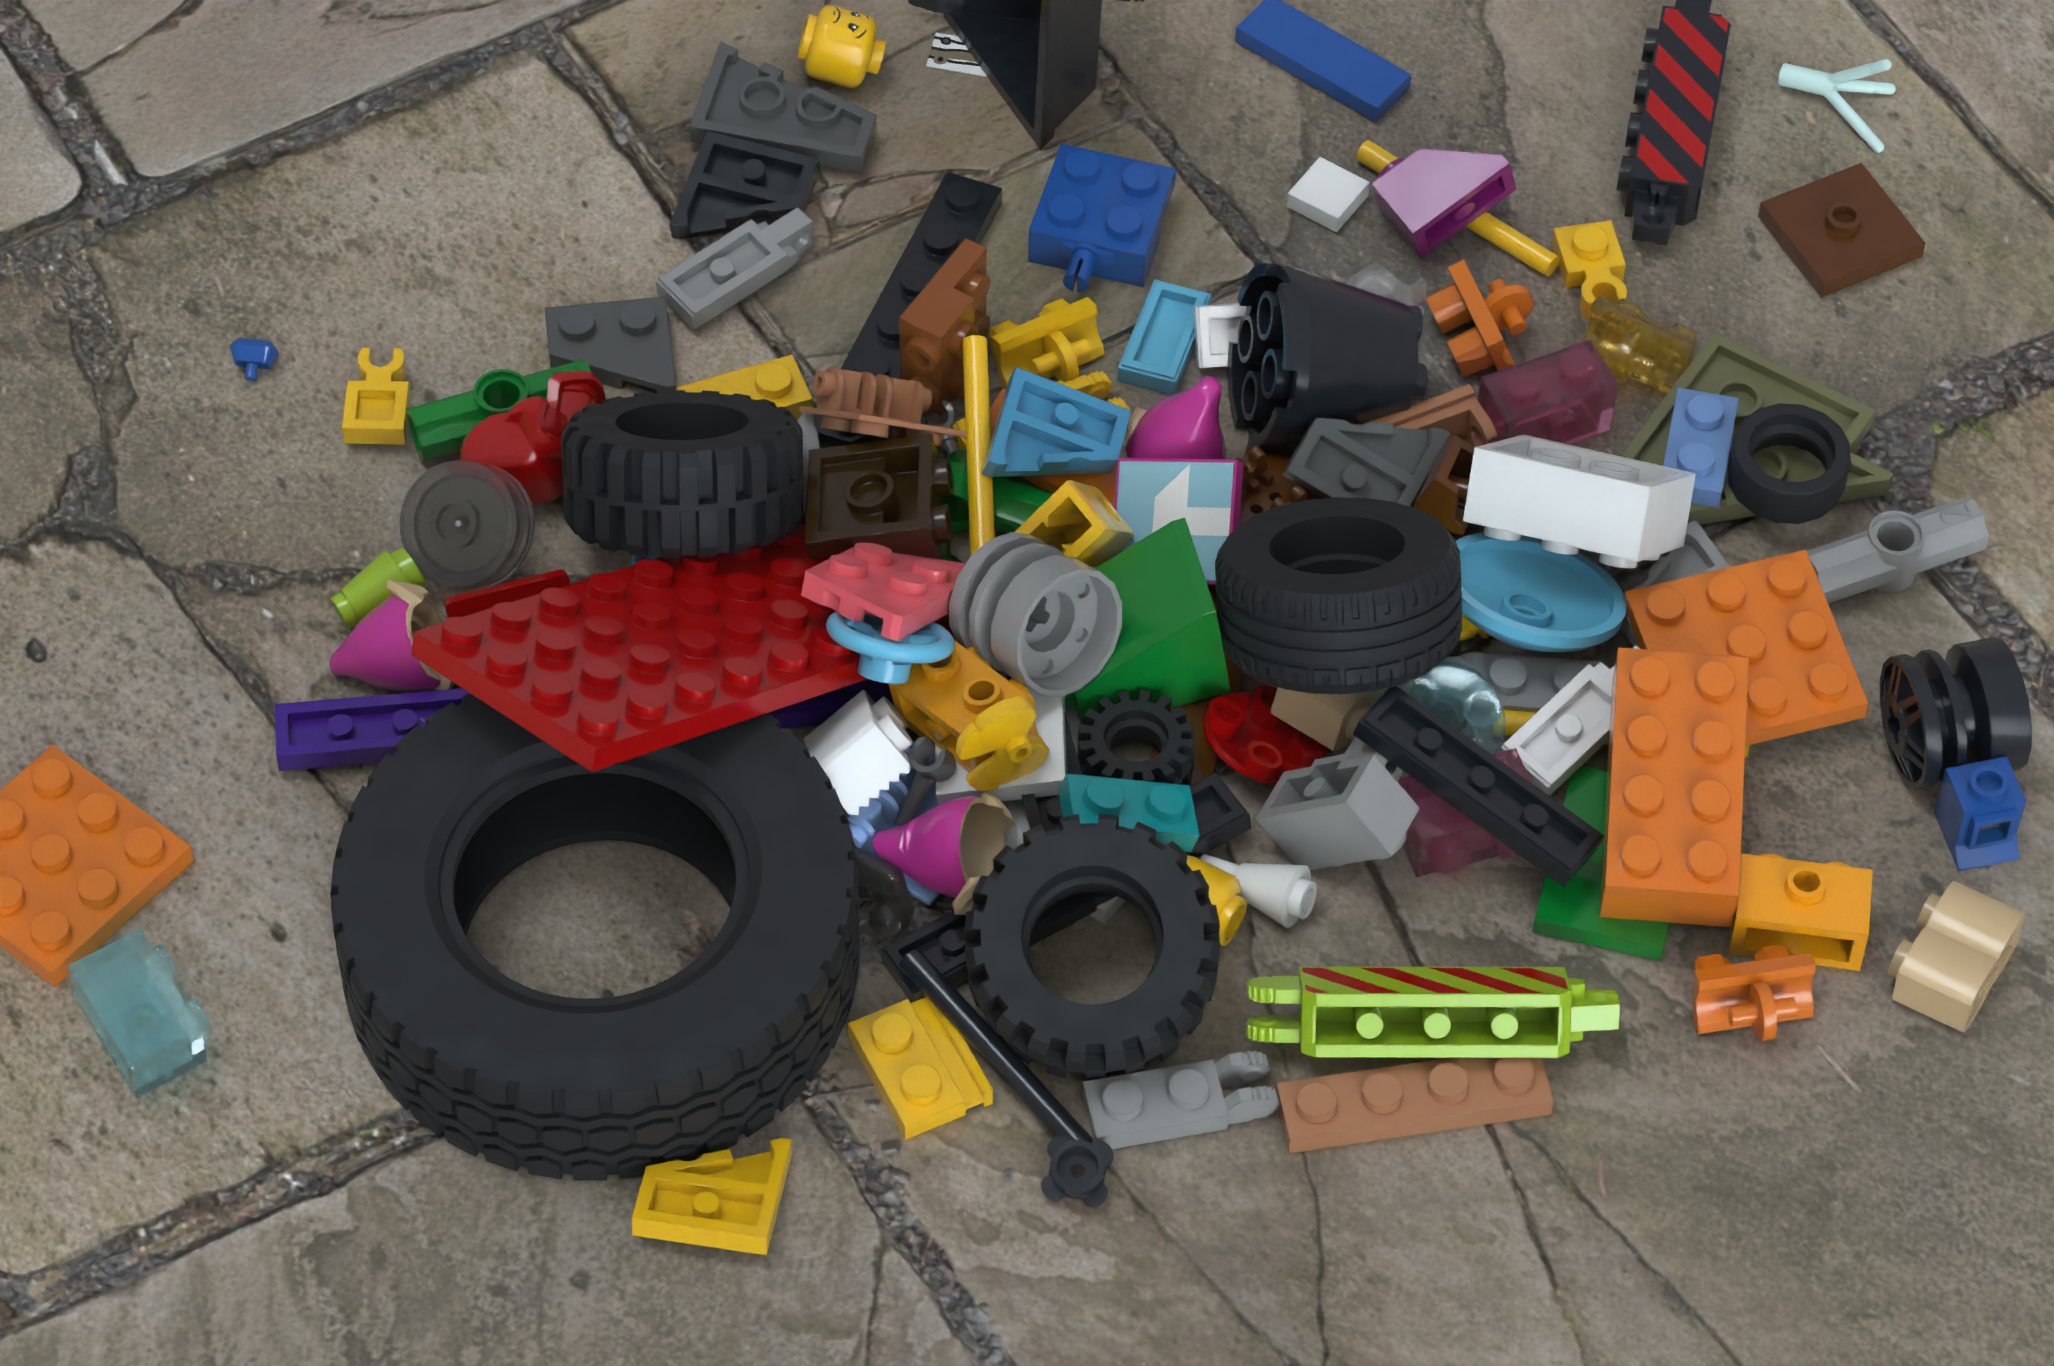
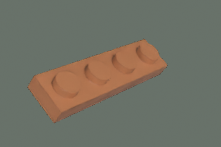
[1276,1058,1554,1154]

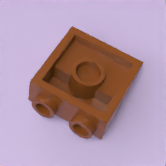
[899,238,990,416]

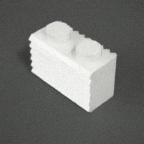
[804,690,913,815]

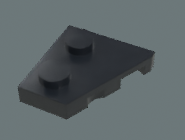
[669,131,821,239]

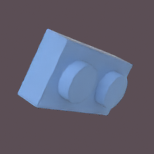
[1663,387,1739,508]

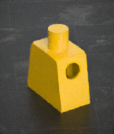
[1015,480,1134,568]

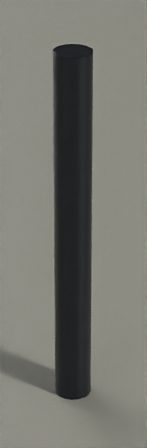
[899,948,1093,1143]

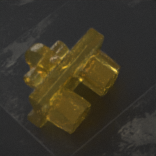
[1578,296,1697,394]

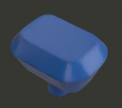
[230,338,279,381]

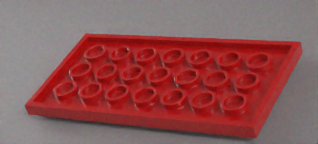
[411,522,956,772]

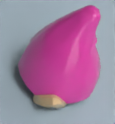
[1125,376,1226,460]
[329,579,454,691]
[872,791,1016,915]

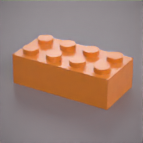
[1600,647,1749,928]

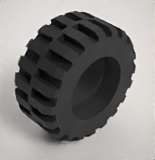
[562,390,803,558]
[964,813,1221,1081]

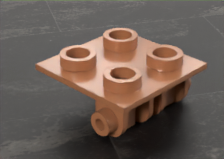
[799,366,968,446]

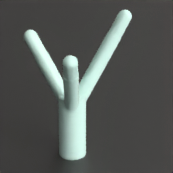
[1778,59,1896,153]

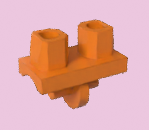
[1425,259,1534,379]
[1693,944,1816,1041]

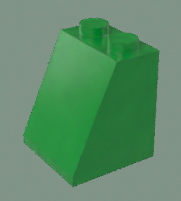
[1064,518,1231,724]

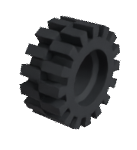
[1078,690,1195,785]

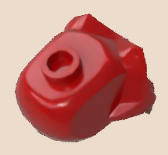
[460,371,606,509]

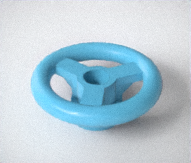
[826,611,955,684]

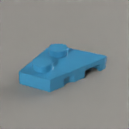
[981,367,1131,477]

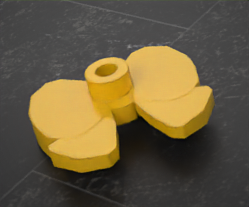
[955,696,1050,791]

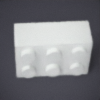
[1463,435,1696,568]

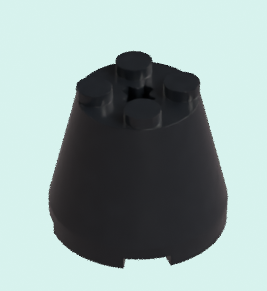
[1228,263,1428,450]

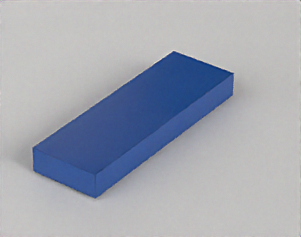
[1235,0,1411,122]

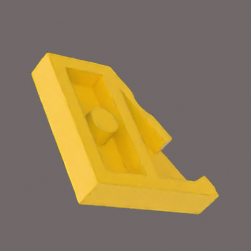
[632,1138,792,1256]

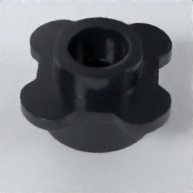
[1041,1135,1114,1208]

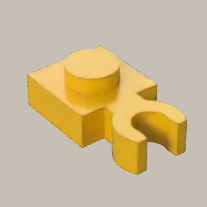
[1551,220,1627,319]
[342,347,411,445]

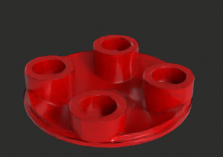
[1202,685,1328,785]

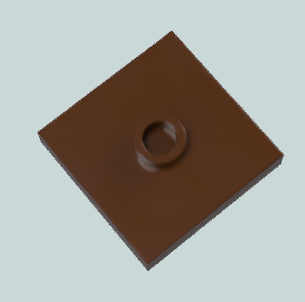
[1758,163,1925,297]

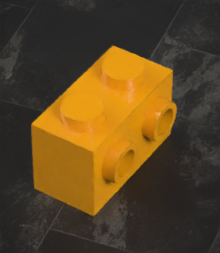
[888,640,1039,772]

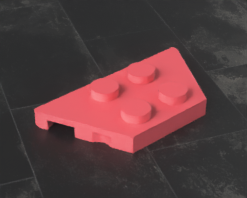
[801,543,966,641]

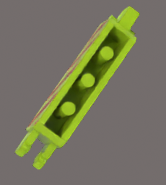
[1246,966,1620,1058]

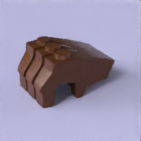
[1410,435,1480,541]

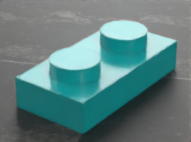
[1058,774,1200,852]

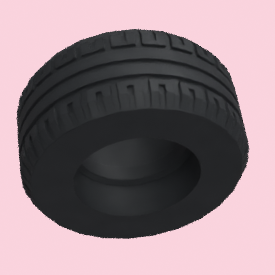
[1215,497,1462,694]

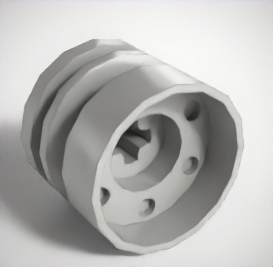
[949,532,1122,697]

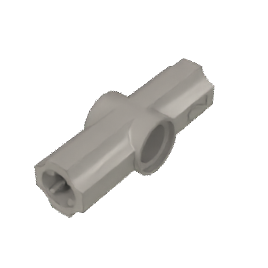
[1807,497,1990,604]

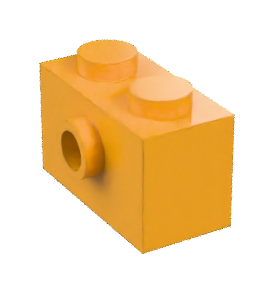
[1728,853,1873,971]

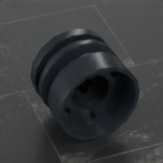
[1879,637,2032,790]

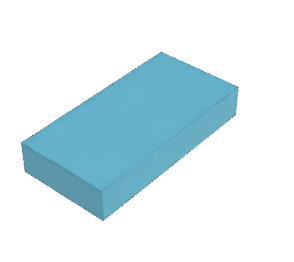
[1117,279,1212,395]

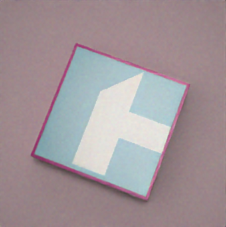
[1113,458,1244,587]

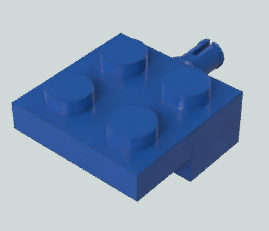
[1028,144,1176,293]

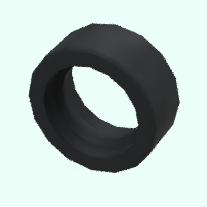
[1728,403,1851,524]

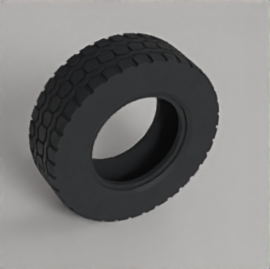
[330,693,860,1180]

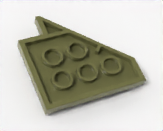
[1621,332,1894,525]

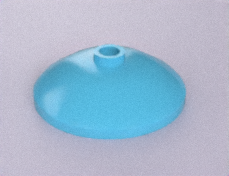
[1456,532,1626,652]

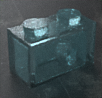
[68,929,212,1099]

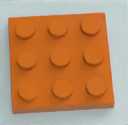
[1624,550,1869,746]
[0,744,194,987]

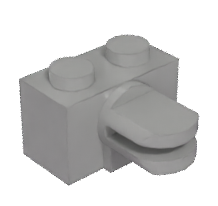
[1256,737,1420,870]

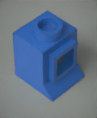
[1934,756,2026,871]

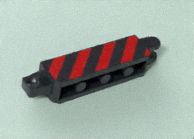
[1617,0,1731,245]

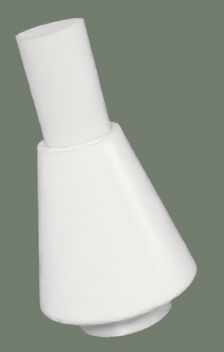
[1200,854,1317,928]

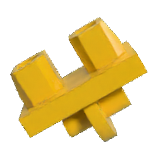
[988,297,1105,390]

